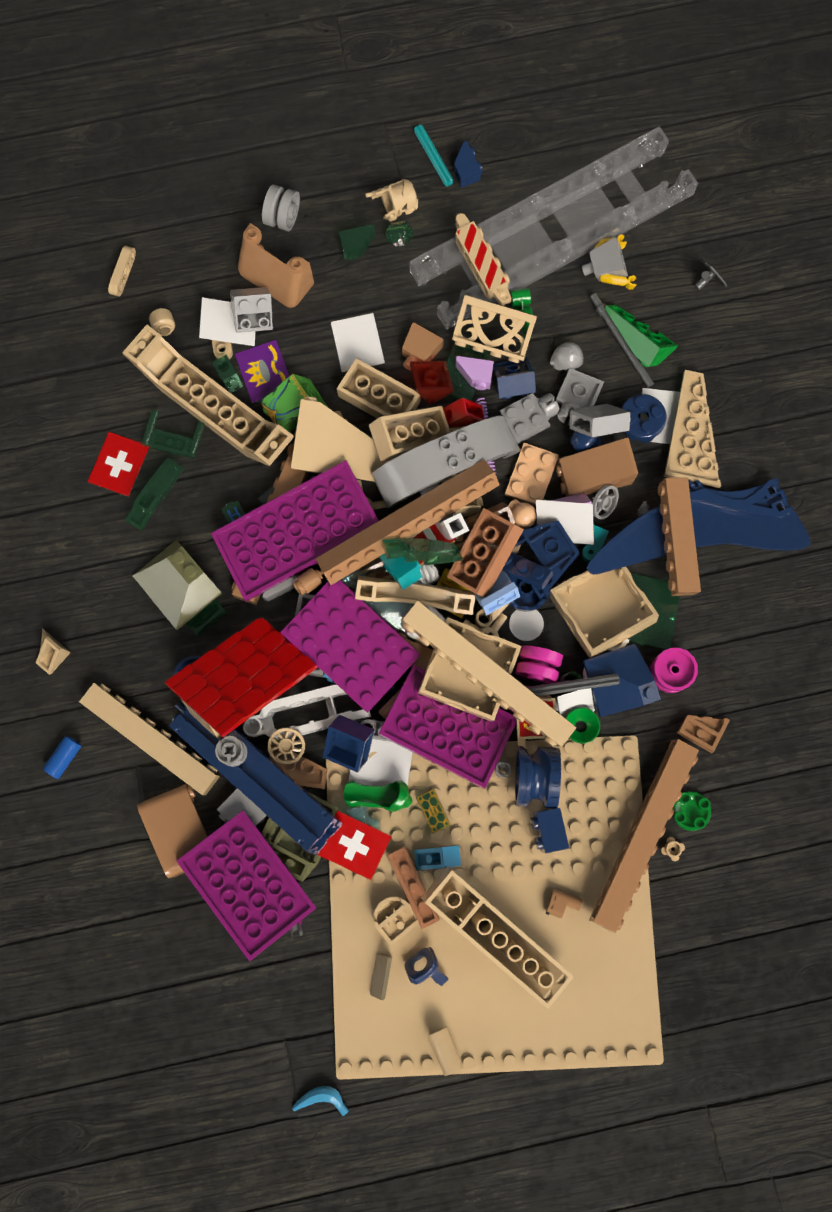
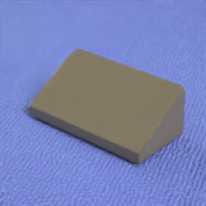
[370,954,392,1000]

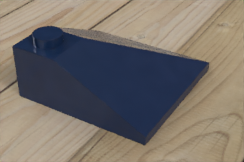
[583,644,661,717]

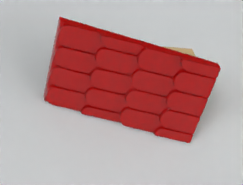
[165,617,318,740]

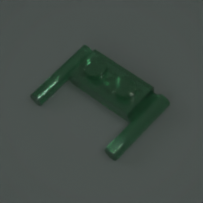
[141,410,205,459]

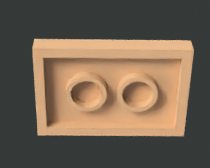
[505,443,559,506]

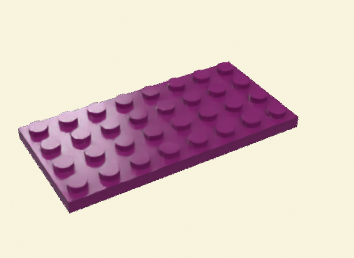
[211,460,379,602]

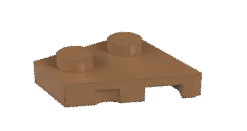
[677,715,730,753]

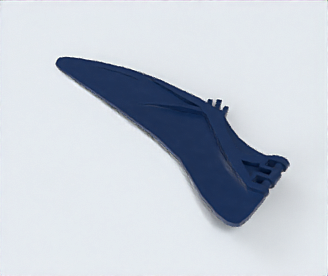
[587,478,811,575]

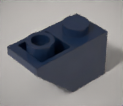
[454,141,483,188]

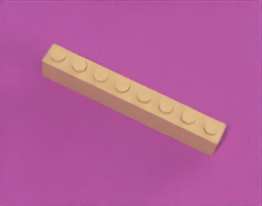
[79,683,220,795]

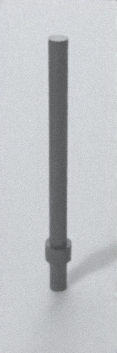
[590,293,654,388]

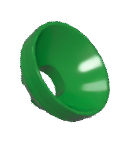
[566,708,600,744]

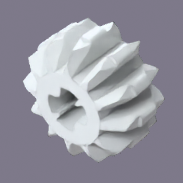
[415,563,439,585]

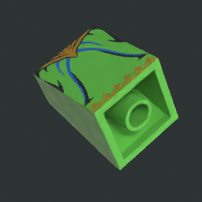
[260,374,328,432]

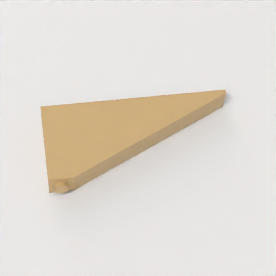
[291,397,393,482]

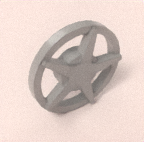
[592,484,619,519]

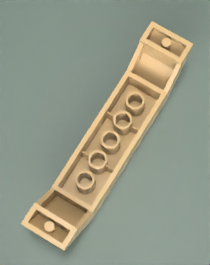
[122,325,294,466]

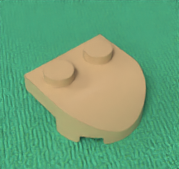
[374,896,419,946]

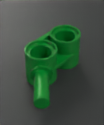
[510,287,533,339]

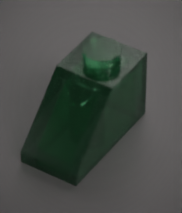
[339,224,376,260]

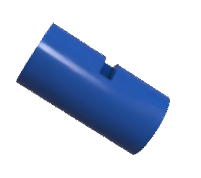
[42,735,82,779]

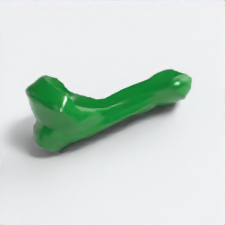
[343,780,412,812]

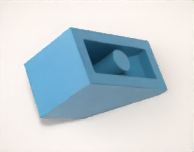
[414,845,461,870]

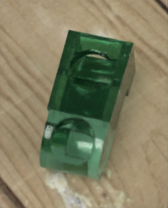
[212,355,243,393]

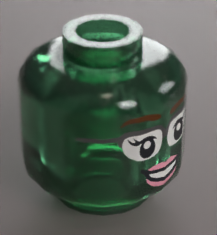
[386,221,414,247]

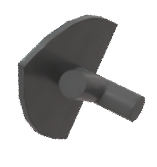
[695,258,727,290]

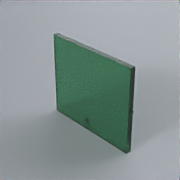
[628,573,680,650]

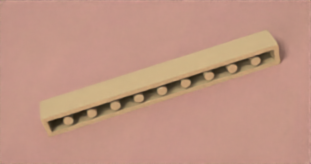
[401,601,576,748]

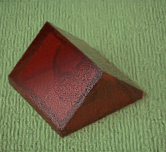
[410,361,454,405]

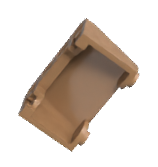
[238,223,314,308]
[137,784,208,878]

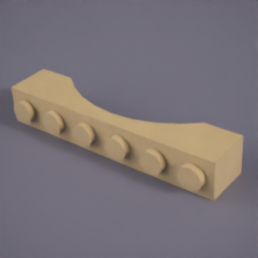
[355,575,475,615]

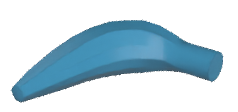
[292,1086,349,1116]

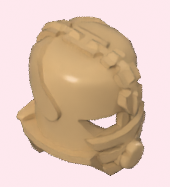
[365,179,418,222]

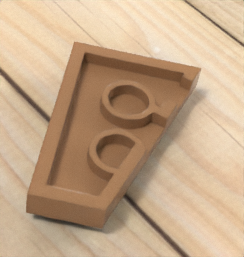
[269,742,328,789]

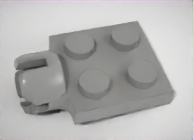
[556,368,604,426]
[500,393,560,444]

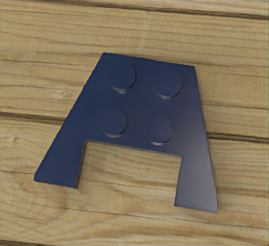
[514,521,580,599]

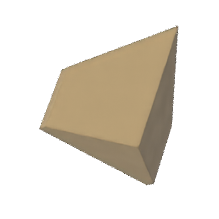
[36,629,71,675]

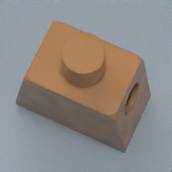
[402,322,443,371]

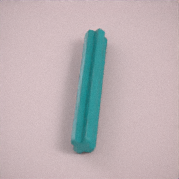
[414,125,453,187]

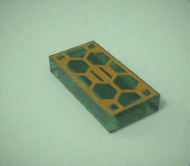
[416,789,450,834]

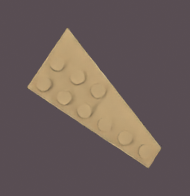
[664,370,721,488]

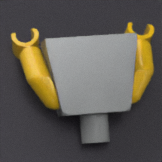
[582,234,636,290]

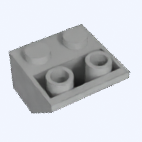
[230,287,273,333]

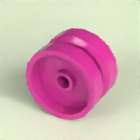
[515,645,563,683]
[650,648,698,693]

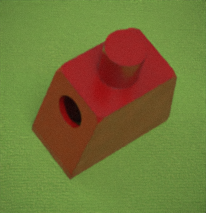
[443,398,485,428]

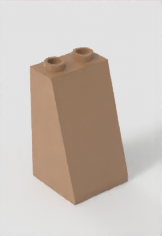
[556,438,638,497]

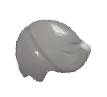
[550,342,584,371]

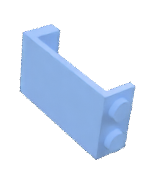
[451,549,520,615]

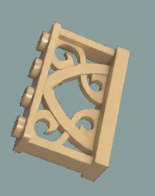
[452,295,537,363]

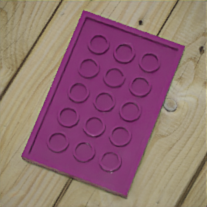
[280,580,420,713]
[378,665,517,789]
[177,811,316,962]

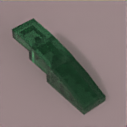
[382,538,463,566]

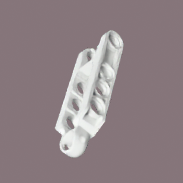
[243,684,371,741]

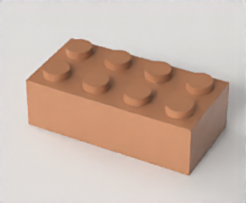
[447,508,524,598]

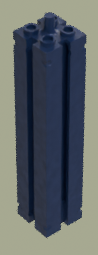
[169,702,343,855]

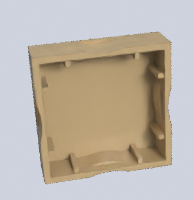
[550,567,659,658]
[418,617,521,722]

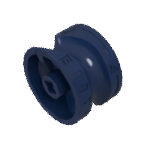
[515,746,561,809]

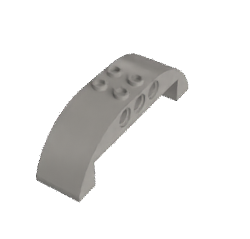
[372,416,521,508]

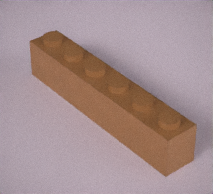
[658,478,701,596]

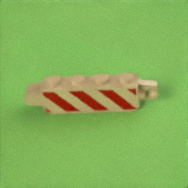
[455,213,512,306]

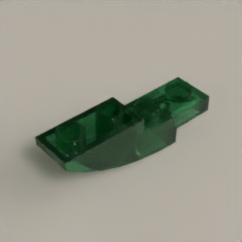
[125,458,184,531]

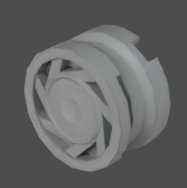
[215,736,248,767]

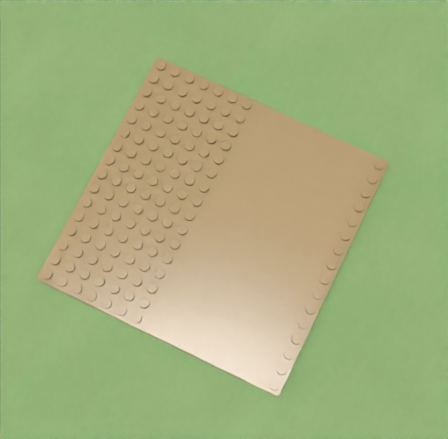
[326,736,664,1079]

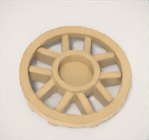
[268,727,305,764]

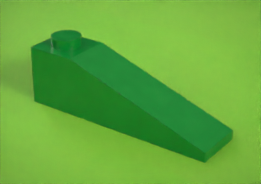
[605,305,678,367]

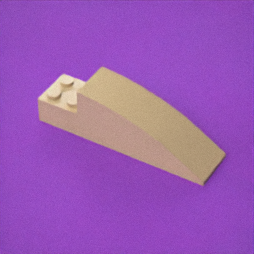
[421,866,574,1009]

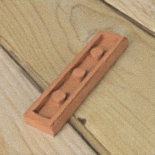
[386,846,440,929]

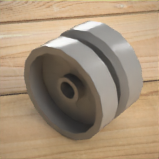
[262,184,300,232]

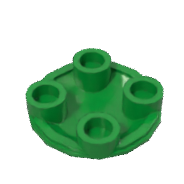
[673,791,711,831]

